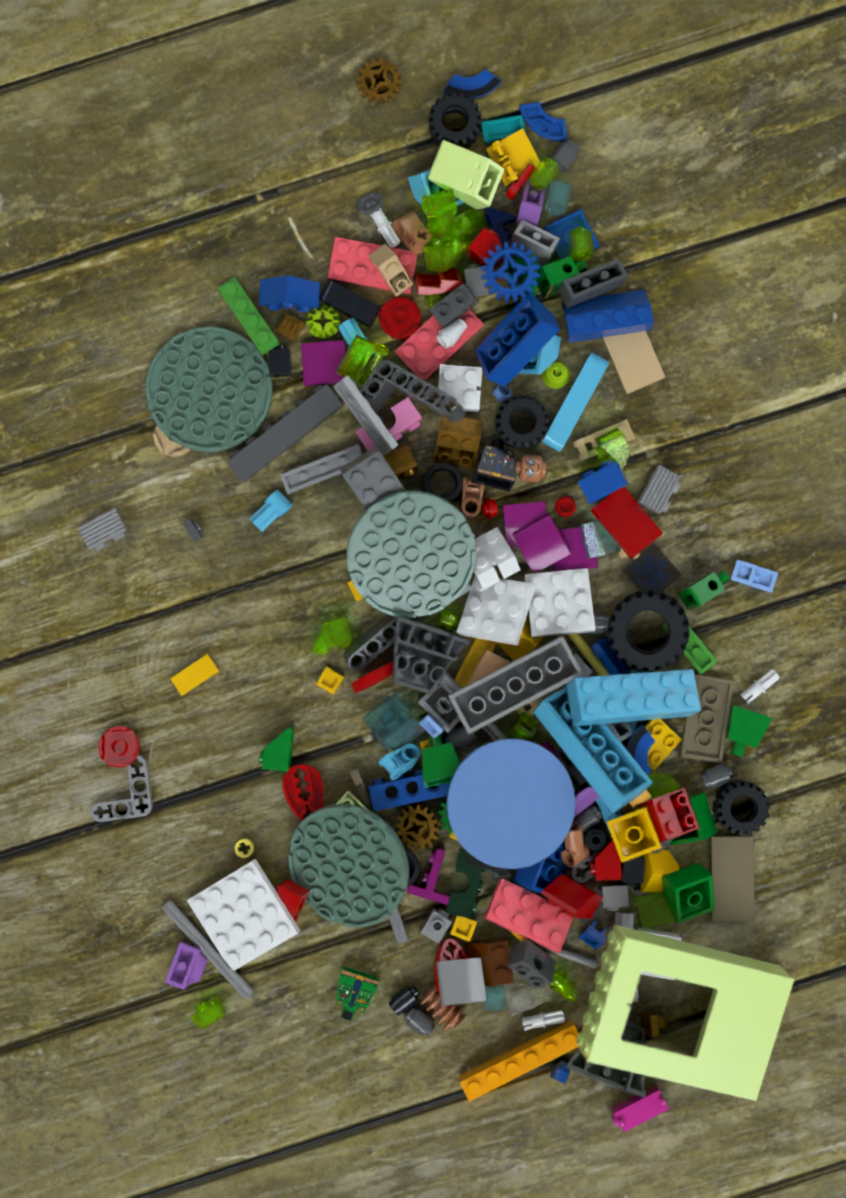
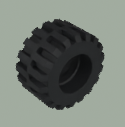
[429,92,482,149]
[495,394,549,450]
[713,780,771,835]

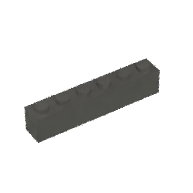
[227,384,343,483]

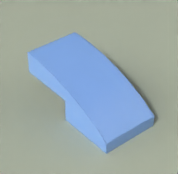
[731,560,779,593]
[419,714,444,738]

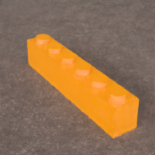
[459,1020,579,1102]

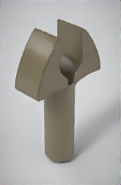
[350,767,372,806]

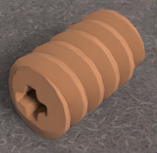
[421,984,466,1030]

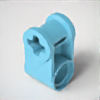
[379,743,421,780]

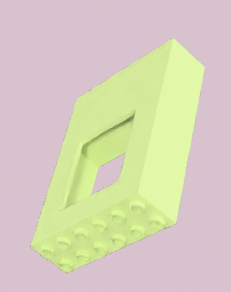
[576,924,794,1101]

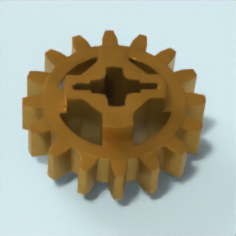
[357,57,402,105]
[396,804,442,851]

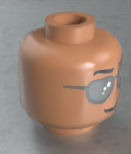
[515,454,546,483]

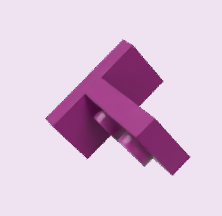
[407,846,450,905]

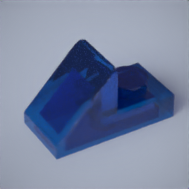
[484,207,516,249]

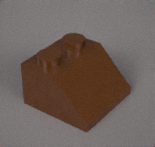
[465,936,514,986]

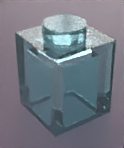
[544,180,572,216]
[483,985,506,1011]

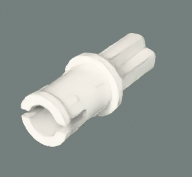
[370,208,400,248]
[740,669,780,705]
[522,1010,565,1031]

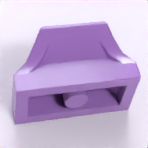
[574,784,600,817]
[165,941,208,990]

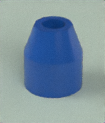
[550,1060,570,1084]

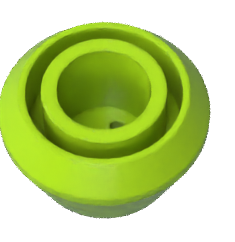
[542,360,570,389]

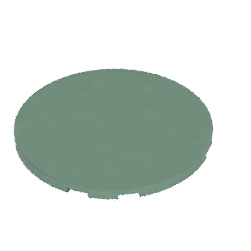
[145,326,273,452]
[347,491,476,618]
[288,804,409,928]

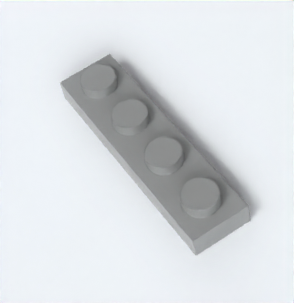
[333,376,398,456]
[280,444,363,495]

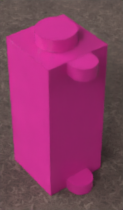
[611,1085,669,1132]

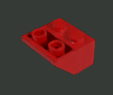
[638,788,699,843]
[541,874,603,920]

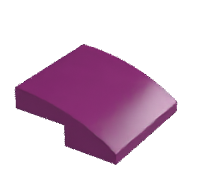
[301,341,349,387]
[503,502,546,548]
[513,514,571,573]
[553,526,599,572]

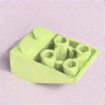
[427,140,504,209]

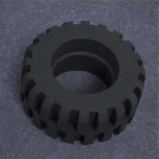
[607,590,690,672]

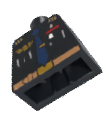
[471,439,516,492]

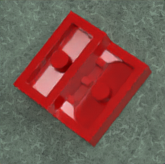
[414,267,462,295]

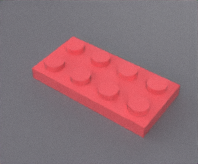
[328,237,418,295]
[394,310,484,381]
[484,878,573,953]

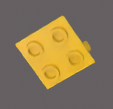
[486,128,542,187]
[645,719,682,770]

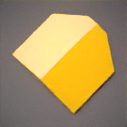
[640,849,680,892]

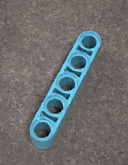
[542,352,610,452]

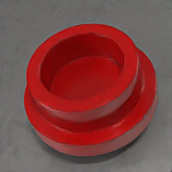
[555,496,576,517]
[481,498,498,519]

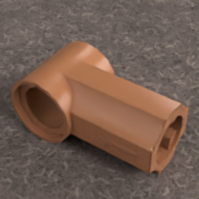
[561,822,590,868]

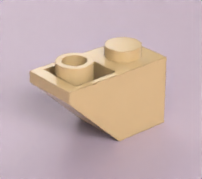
[368,244,413,297]

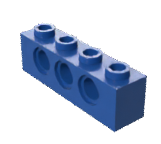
[368,769,450,811]

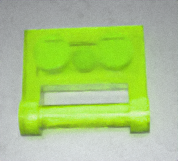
[336,335,390,384]

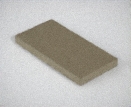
[679,674,735,763]
[710,836,755,921]

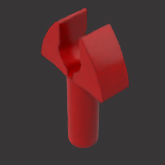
[505,163,535,200]

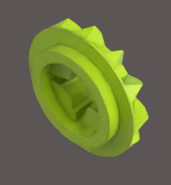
[306,304,340,339]

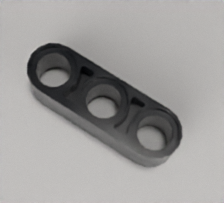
[319,280,381,328]

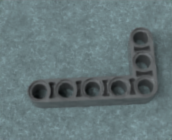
[360,360,465,422]
[344,614,425,671]

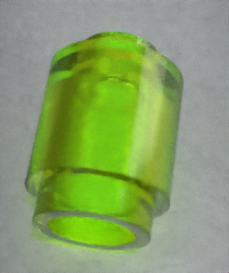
[529,158,559,190]

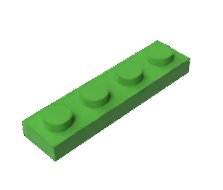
[217,277,280,355]

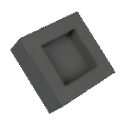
[182,519,203,542]

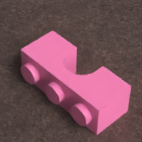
[355,397,422,451]

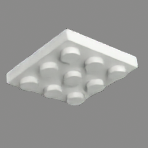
[524,568,596,638]
[457,576,535,645]

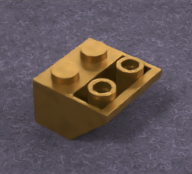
[433,416,483,469]
[383,445,417,479]

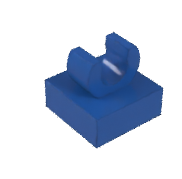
[578,921,607,950]

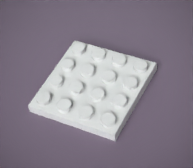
[187,859,301,971]

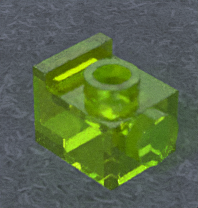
[506,712,540,741]
[191,994,226,1030]

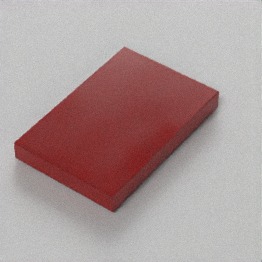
[591,487,663,559]

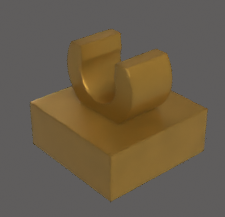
[276,313,305,342]
[640,1011,667,1038]

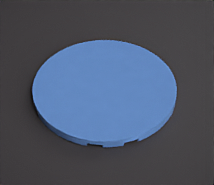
[447,739,575,869]

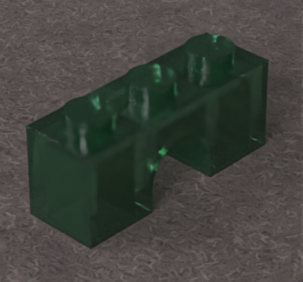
[446,848,486,919]

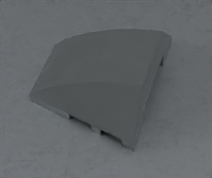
[392,616,471,694]
[565,1021,646,1098]

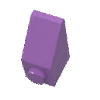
[517,181,547,226]

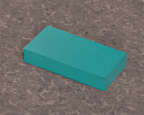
[481,115,525,144]

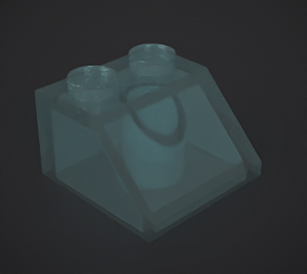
[363,693,425,753]

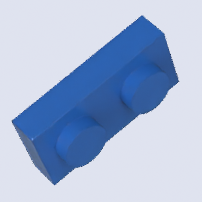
[591,636,629,675]

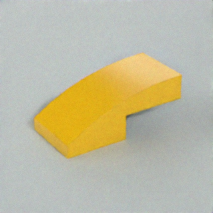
[170,654,219,697]

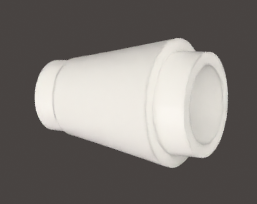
[436,318,467,349]

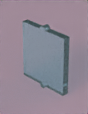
[580,520,621,559]

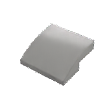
[436,958,486,1006]

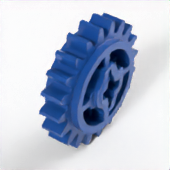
[481,242,540,303]

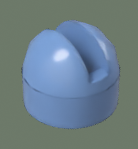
[493,384,511,402]

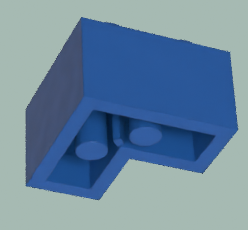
[259,275,320,313]
[578,459,629,504]

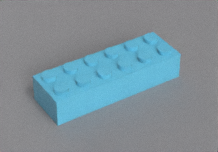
[566,669,701,726]
[534,687,653,813]

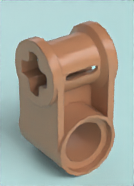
[392,212,431,254]
[461,477,484,519]

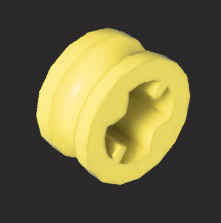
[235,838,254,858]

